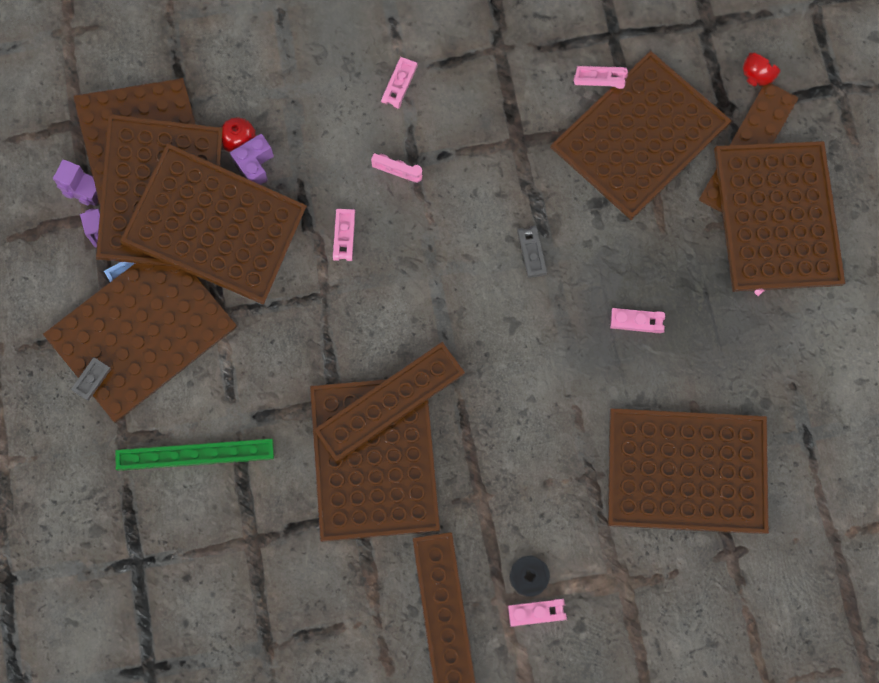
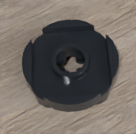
[509,556,550,597]

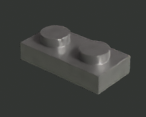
[71,358,111,401]

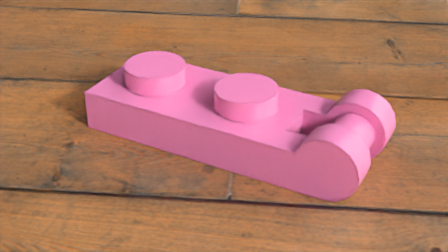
[382,57,417,109]
[574,66,628,89]
[371,153,422,183]
[333,209,355,261]
[610,308,665,333]
[508,599,567,627]

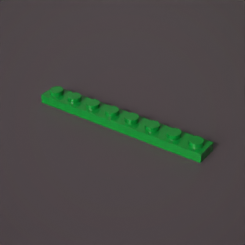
[116,439,274,471]

